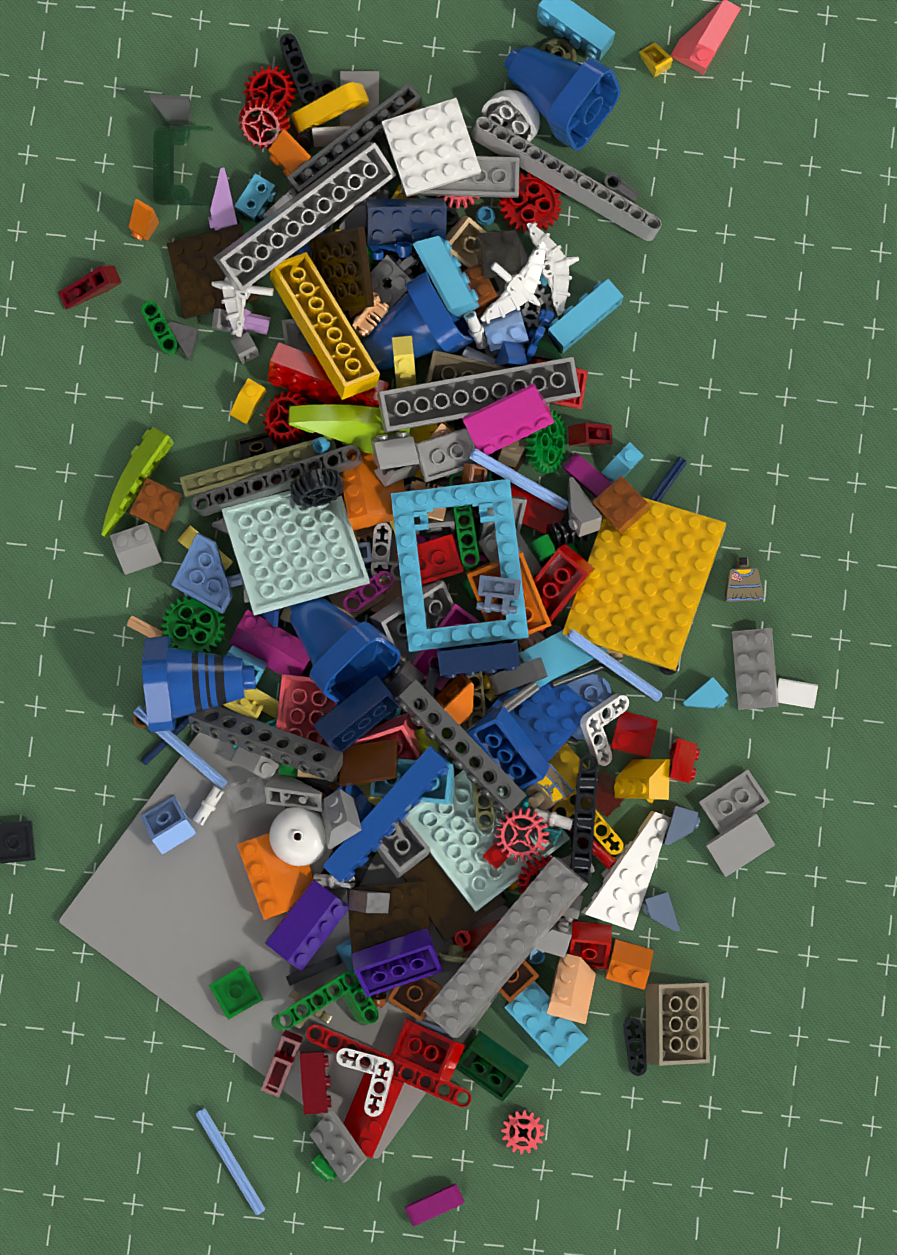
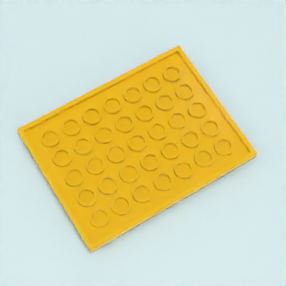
[562,498,726,671]

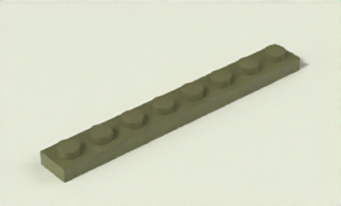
[180,438,337,498]

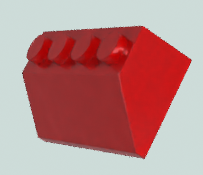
[343,1067,404,1158]

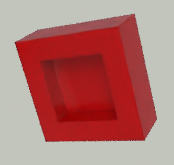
[482,842,508,870]

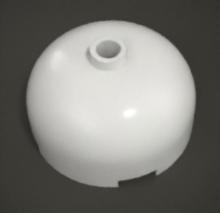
[482,90,540,142]
[269,807,328,866]

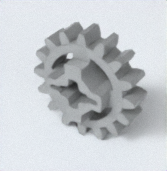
[519,285,554,327]

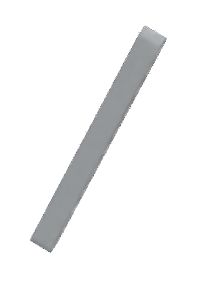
[471,117,662,241]

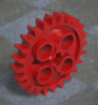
[498,172,562,235]

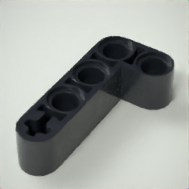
[280,33,336,107]

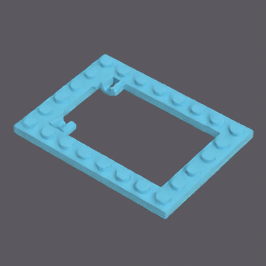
[391,479,529,652]

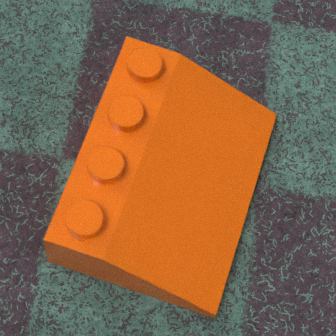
[337,448,406,531]
[466,552,552,635]
[237,833,315,920]

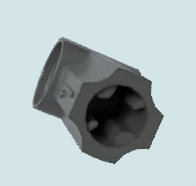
[602,172,640,203]

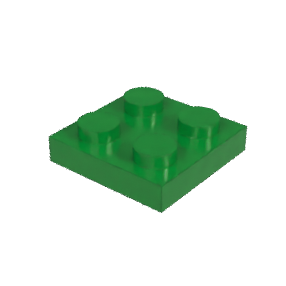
[209,965,263,1020]

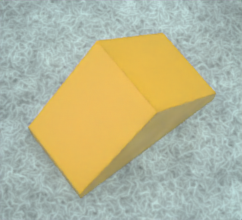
[639,42,673,78]

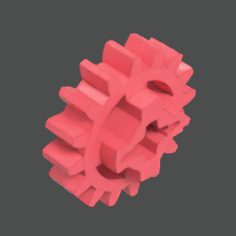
[501,1110,545,1154]

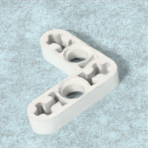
[371,522,401,581]
[580,694,629,766]
[336,1048,394,1117]

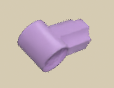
[230,309,271,335]

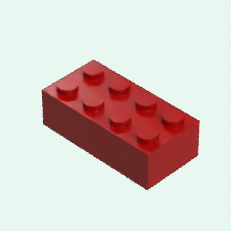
[534,544,595,632]

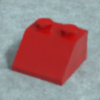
[610,711,658,759]
[568,921,612,970]

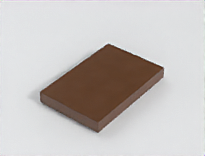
[339,739,398,787]

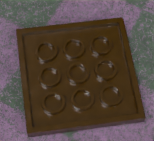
[166,224,260,319]
[310,227,375,311]
[347,881,431,968]

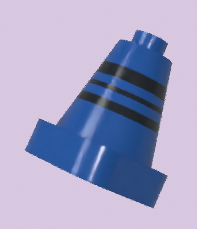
[142,636,256,732]

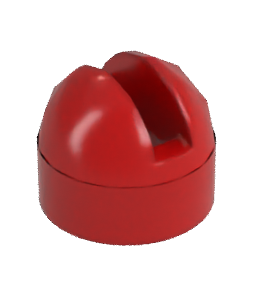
[455,930,471,947]

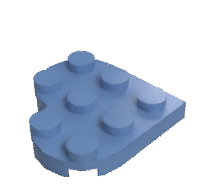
[567,674,612,740]

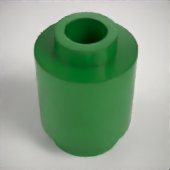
[309,1153,337,1182]

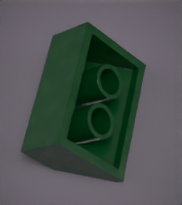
[456,1031,529,1102]

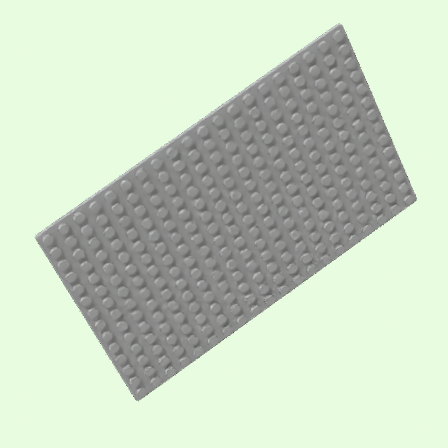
[60,705,509,1159]

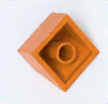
[269,129,312,177]
[434,673,474,725]
[605,939,654,990]

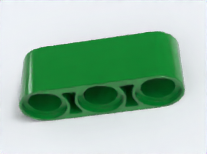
[141,301,179,356]

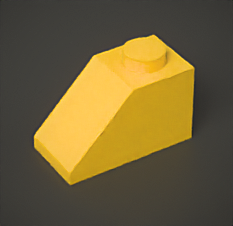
[230,378,267,425]

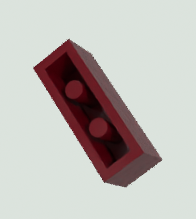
[300,1050,332,1115]

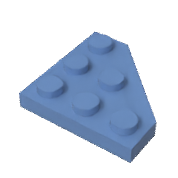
[171,533,233,614]

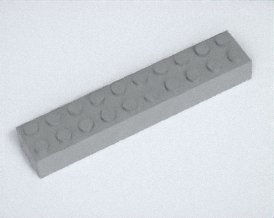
[214,142,396,292]
[377,357,581,433]
[424,857,588,1038]

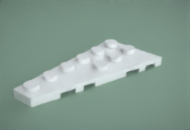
[581,811,671,930]

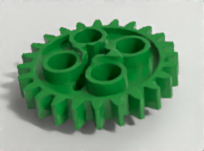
[525,409,567,474]
[161,596,225,653]

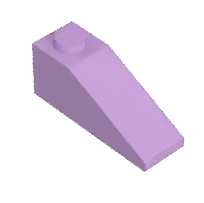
[208,168,238,230]

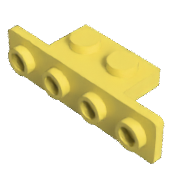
[223,688,279,720]

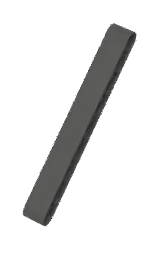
[192,445,363,516]

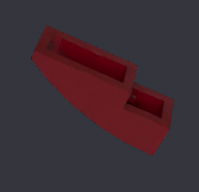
[261,1030,303,1098]

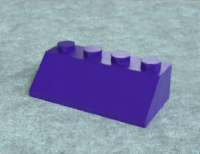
[265,879,348,971]
[351,928,443,997]

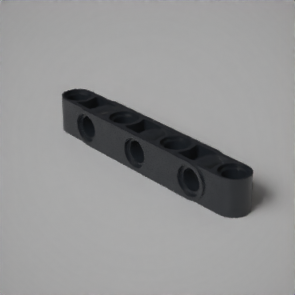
[570,754,598,892]

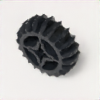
[290,468,344,508]

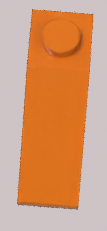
[129,198,160,241]

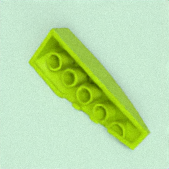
[289,404,410,454]
[101,427,174,538]

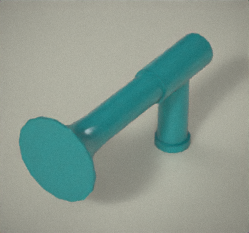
[508,795,563,846]

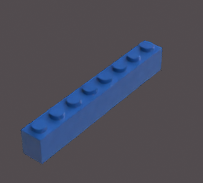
[323,746,450,882]

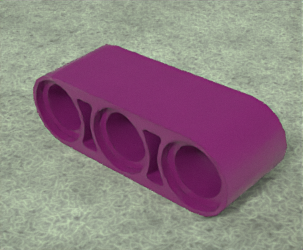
[562,452,612,498]
[343,571,394,613]
[404,1183,465,1226]

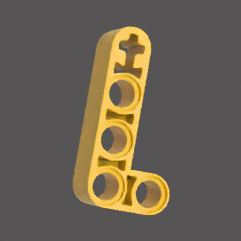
[291,82,370,133]
[551,791,624,855]

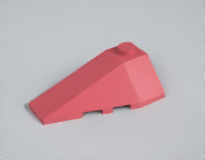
[670,0,741,75]

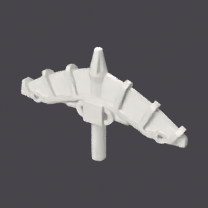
[527,222,579,316]
[480,242,548,324]
[212,277,274,337]

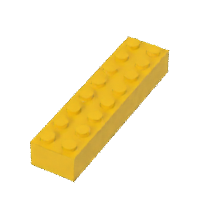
[270,252,380,400]

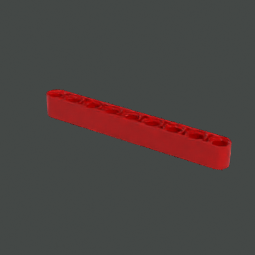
[306,1023,471,1107]

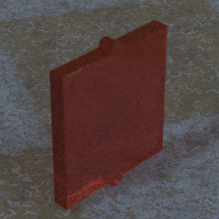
[587,771,625,818]

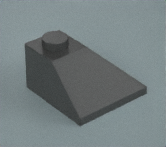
[150,94,193,133]

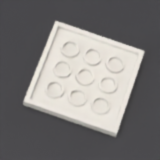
[382,98,481,197]

